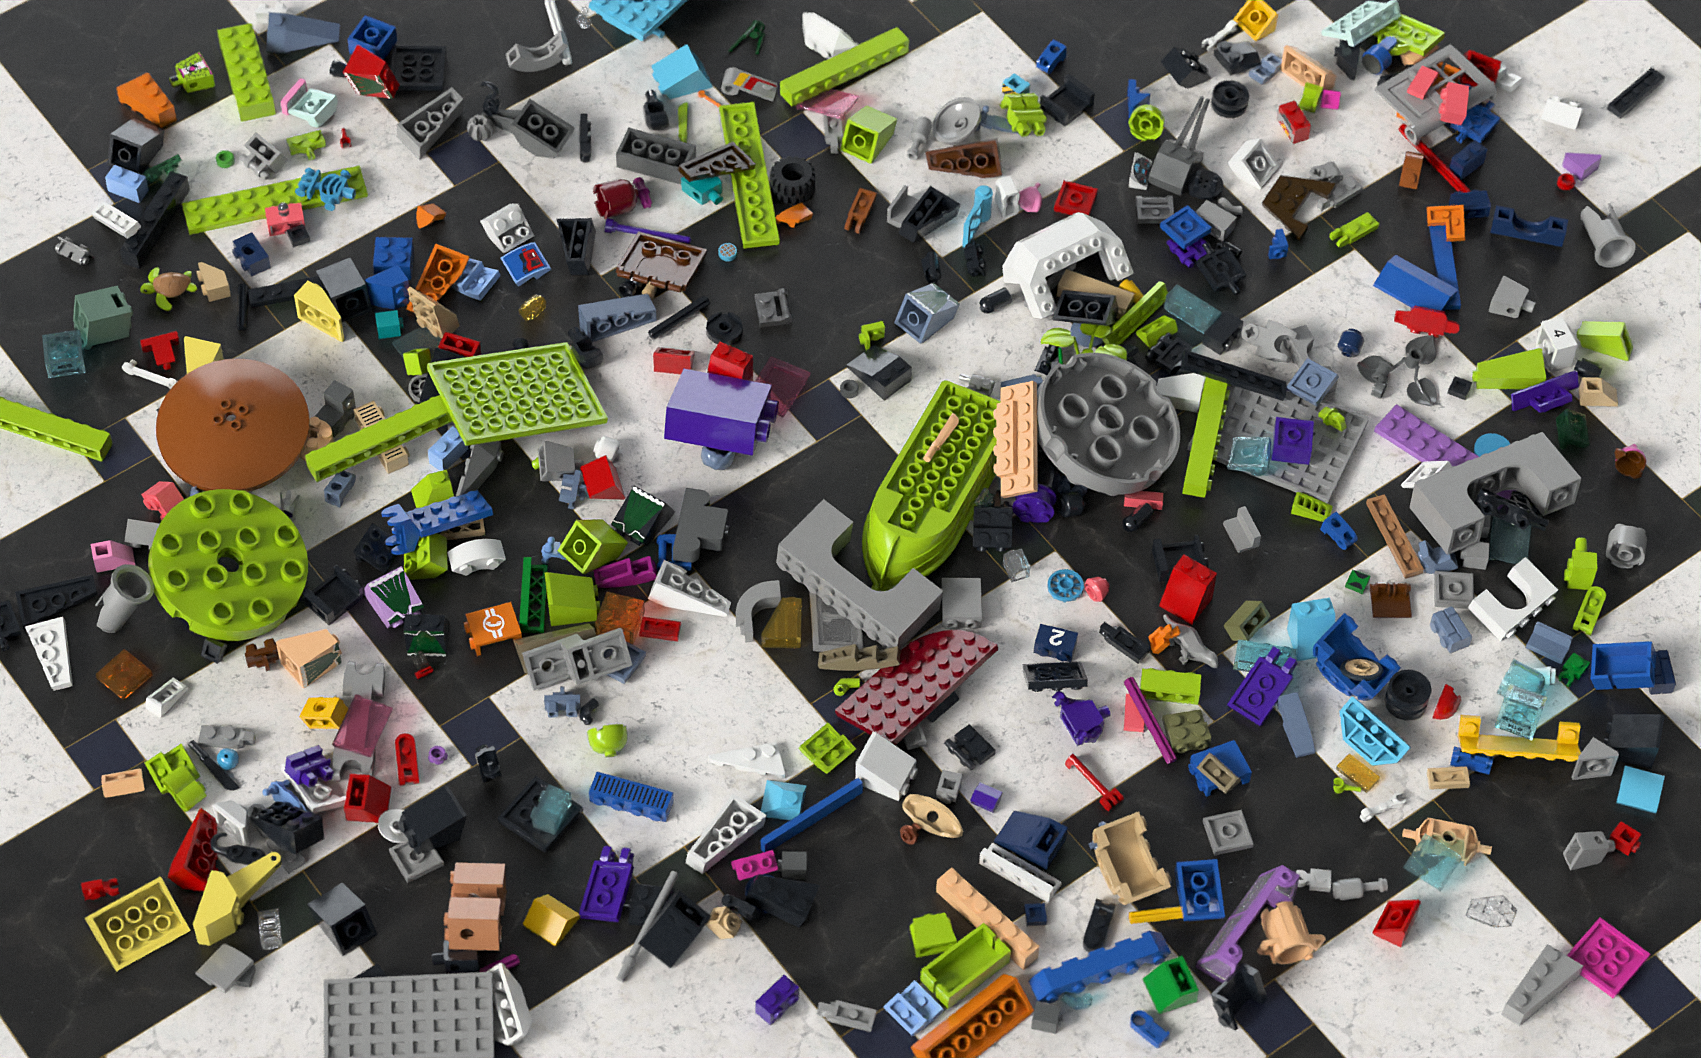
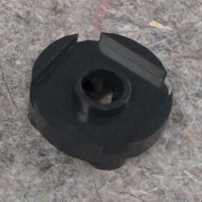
[706,312,743,345]

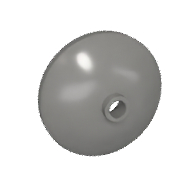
[933,97,981,144]

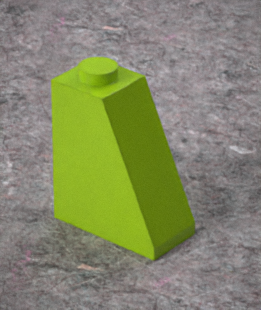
[1577,321,1633,361]

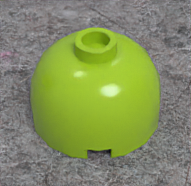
[1128,104,1165,141]
[587,724,628,757]

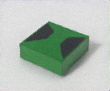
[1345,569,1370,594]

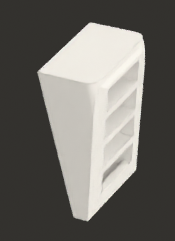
[146,677,188,717]

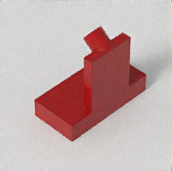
[140,331,180,370]

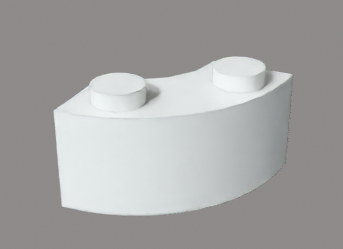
[447,539,506,576]

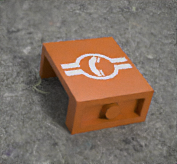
[463,602,522,656]

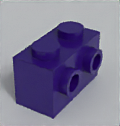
[755,975,799,1025]

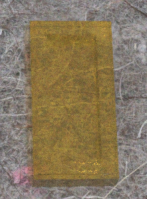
[1336,753,1380,793]

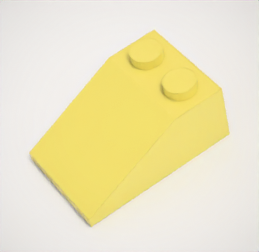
[294,281,344,342]

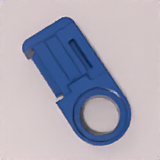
[1130,1010,1169,1048]

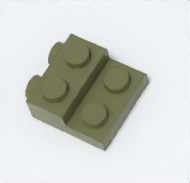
[1162,709,1211,753]

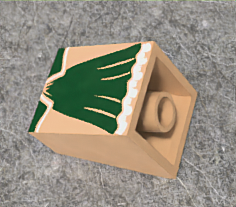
[276,629,342,689]

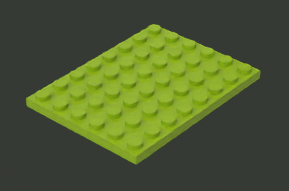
[427,342,608,446]

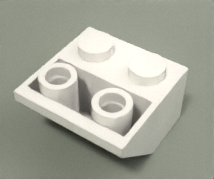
[1541,95,1584,130]
[480,204,534,253]

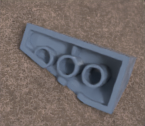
[266,12,340,54]

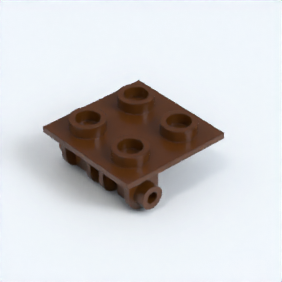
[1370,582,1412,618]

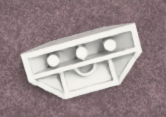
[803,12,859,59]
[487,963,532,1046]

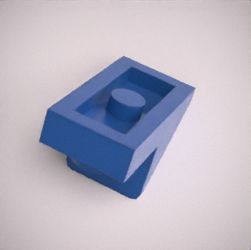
[1127,80,1151,118]

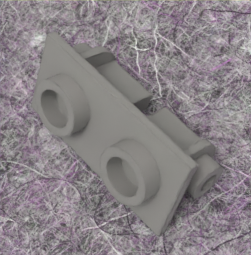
[55,236,95,265]

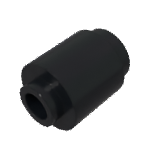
[1574,358,1603,378]

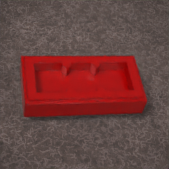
[639,617,681,642]

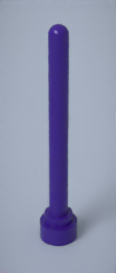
[604,218,691,244]

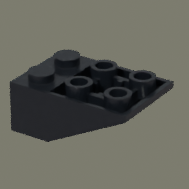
[250,802,324,854]
[638,891,711,968]

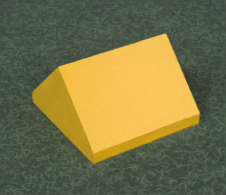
[1233,0,1278,42]
[523,894,580,946]

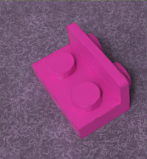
[731,850,778,880]

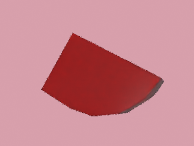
[1432,684,1461,720]

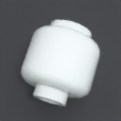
[593,436,622,462]

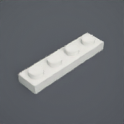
[91,202,141,239]

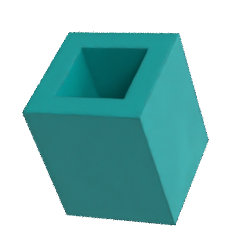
[375,310,404,339]

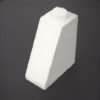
[1156,373,1205,413]

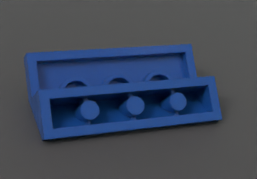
[1373,255,1458,311]

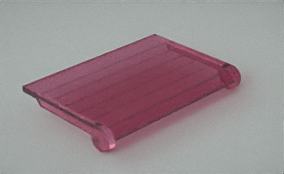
[796,89,860,120]
[332,694,393,758]

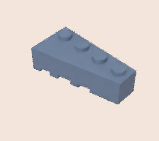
[578,294,657,343]

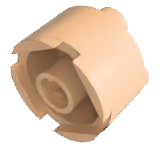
[300,417,334,461]

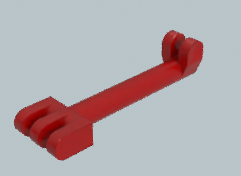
[1065,753,1124,811]

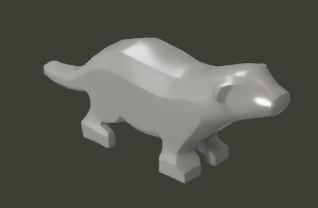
[1163,614,1218,668]

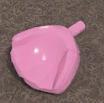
[1018,182,1042,212]

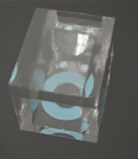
[1003,548,1030,583]

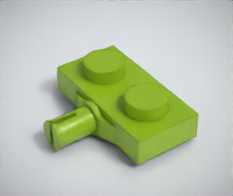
[286,130,326,160]

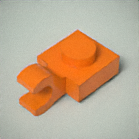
[1148,624,1181,654]

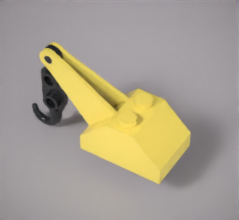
[193,832,282,946]

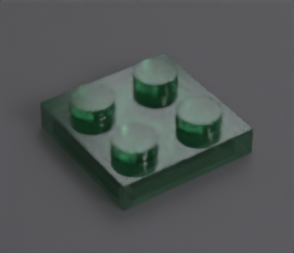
[143,154,182,183]

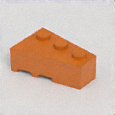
[117,73,177,128]

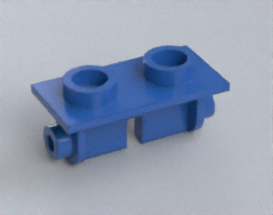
[1450,746,1493,774]

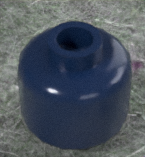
[1337,328,1364,357]

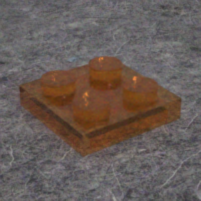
[95,649,153,700]

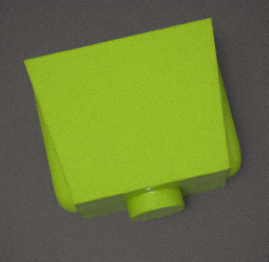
[910,913,957,958]

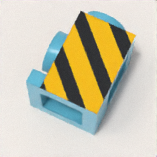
[1002,73,1030,95]

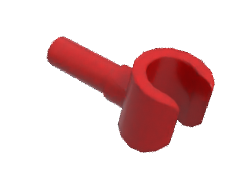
[340,128,351,148]

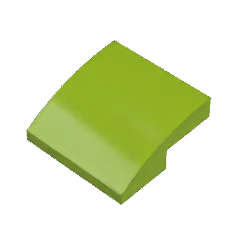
[798,723,856,774]
[145,744,201,794]

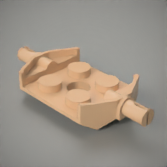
[1402,818,1492,866]

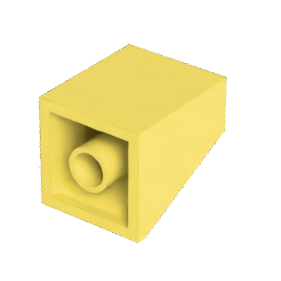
[184,336,224,374]

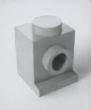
[936,770,962,804]

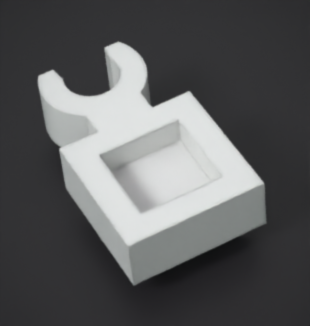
[1296,869,1331,892]

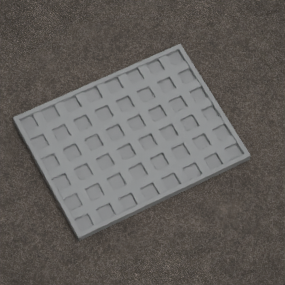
[1187,364,1370,504]
[324,972,494,1058]

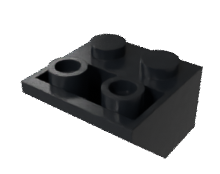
[1160,46,1211,89]

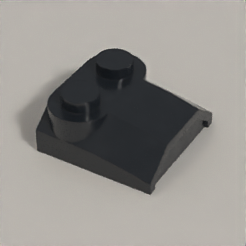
[1214,41,1261,76]

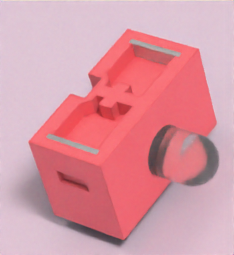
[265,202,305,236]

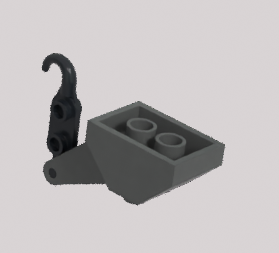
[481,81,575,158]

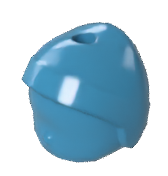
[217,748,239,770]

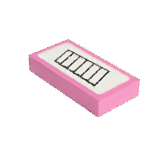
[281,78,307,115]

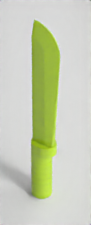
[678,102,688,143]

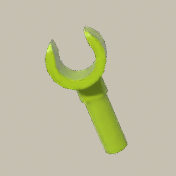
[1333,778,1361,793]

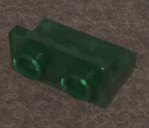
[1556,409,1590,449]

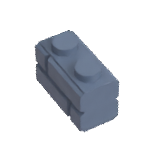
[1430,606,1472,653]

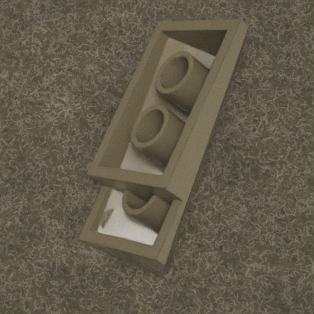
[514,624,596,673]

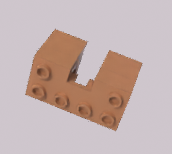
[444,863,506,950]

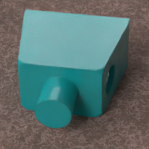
[681,176,723,205]

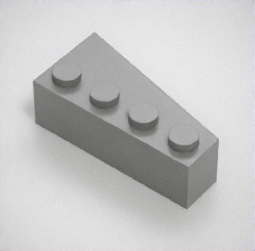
[397,88,463,160]
[1502,944,1583,1026]

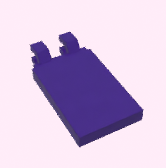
[1227,646,1298,727]
[579,846,634,922]

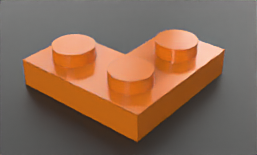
[1427,205,1465,242]

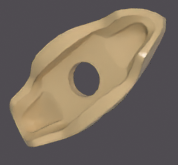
[902,794,963,838]

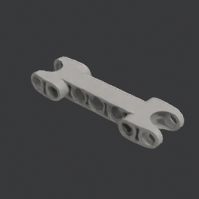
[332,661,385,781]

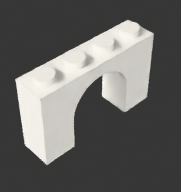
[1468,557,1558,641]

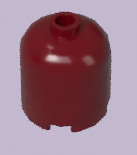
[593,179,639,220]

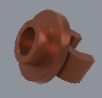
[900,823,922,845]

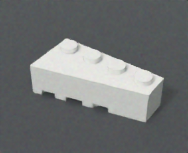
[686,794,767,874]

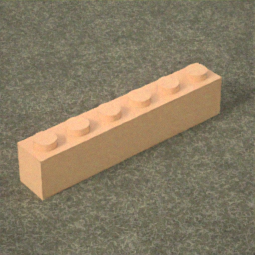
[936,868,1039,970]

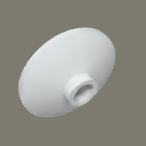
[378,809,408,843]

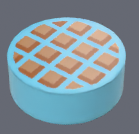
[719,243,737,261]

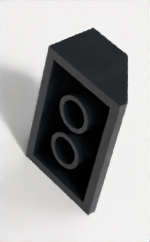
[1053,290,1119,326]

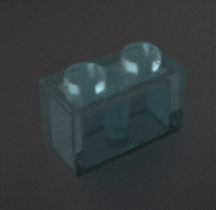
[530,785,572,835]

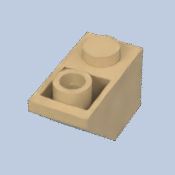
[196,262,231,302]
[1579,377,1618,406]

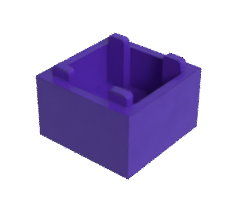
[1271,417,1314,465]

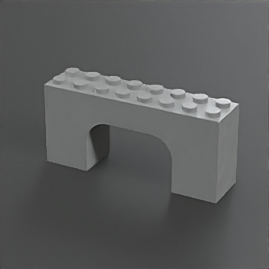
[1409,432,1581,555]
[776,499,943,650]

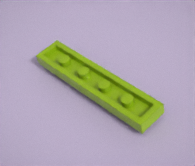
[1103,282,1169,345]

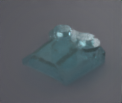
[1227,437,1271,476]

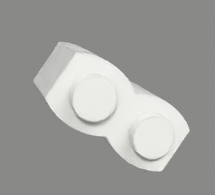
[994,176,1020,218]

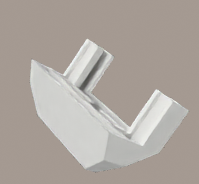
[1002,213,1133,319]

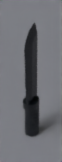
[188,740,240,791]

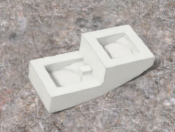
[1496,65,1522,92]

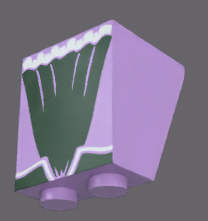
[363,566,424,629]

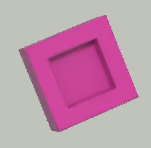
[1321,90,1341,110]

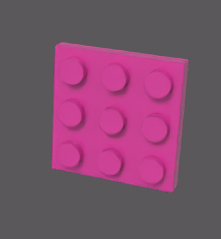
[1567,918,1650,999]

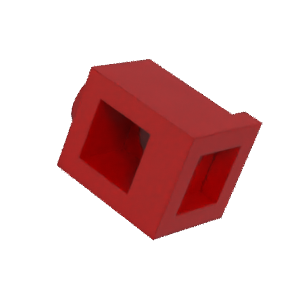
[1609,821,1642,856]

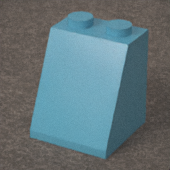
[651,44,713,100]
[1287,597,1335,661]

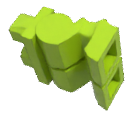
[999,93,1047,137]

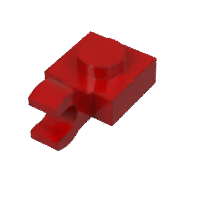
[81,878,120,900]

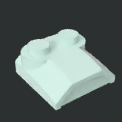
[288,88,338,127]

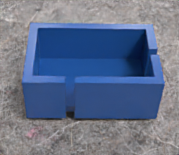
[1591,641,1656,690]

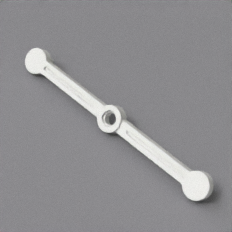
[122,360,178,389]

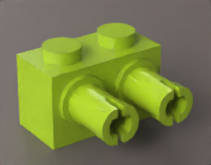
[1564,538,1597,590]

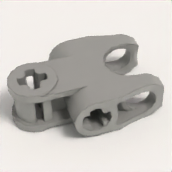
[1241,320,1300,363]

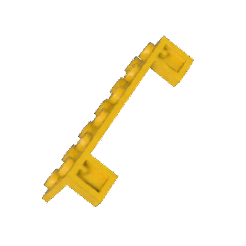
[1457,715,1581,762]

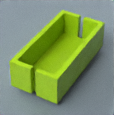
[921,923,1011,1010]

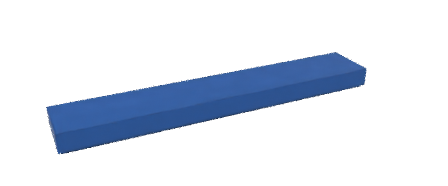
[1429,225,1461,309]
[761,778,863,853]

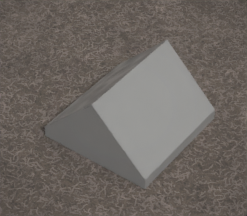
[1572,737,1619,780]

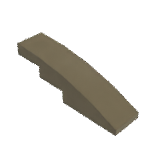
[818,644,901,670]

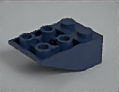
[994,811,1068,870]

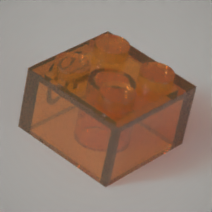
[595,592,645,645]

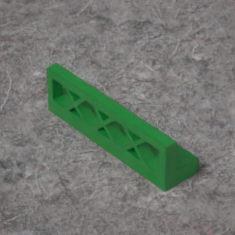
[519,557,548,633]

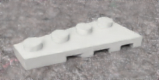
[25,617,73,691]

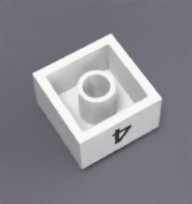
[1536,316,1578,372]

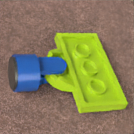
[1362,13,1445,75]

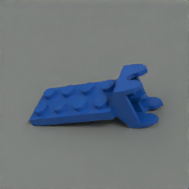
[381,490,493,555]

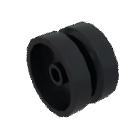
[1384,669,1432,720]

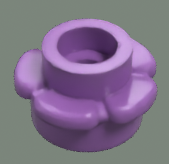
[428,746,448,765]

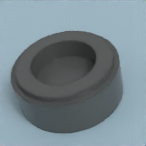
[840,380,859,399]

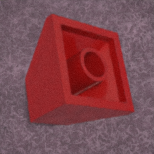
[1458,50,1502,88]

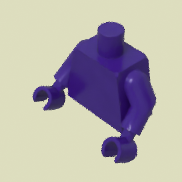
[1052,691,1111,746]

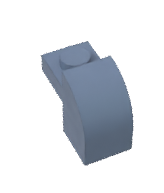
[1418,540,1458,574]

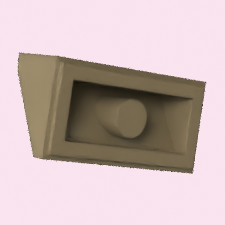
[1197,753,1241,794]

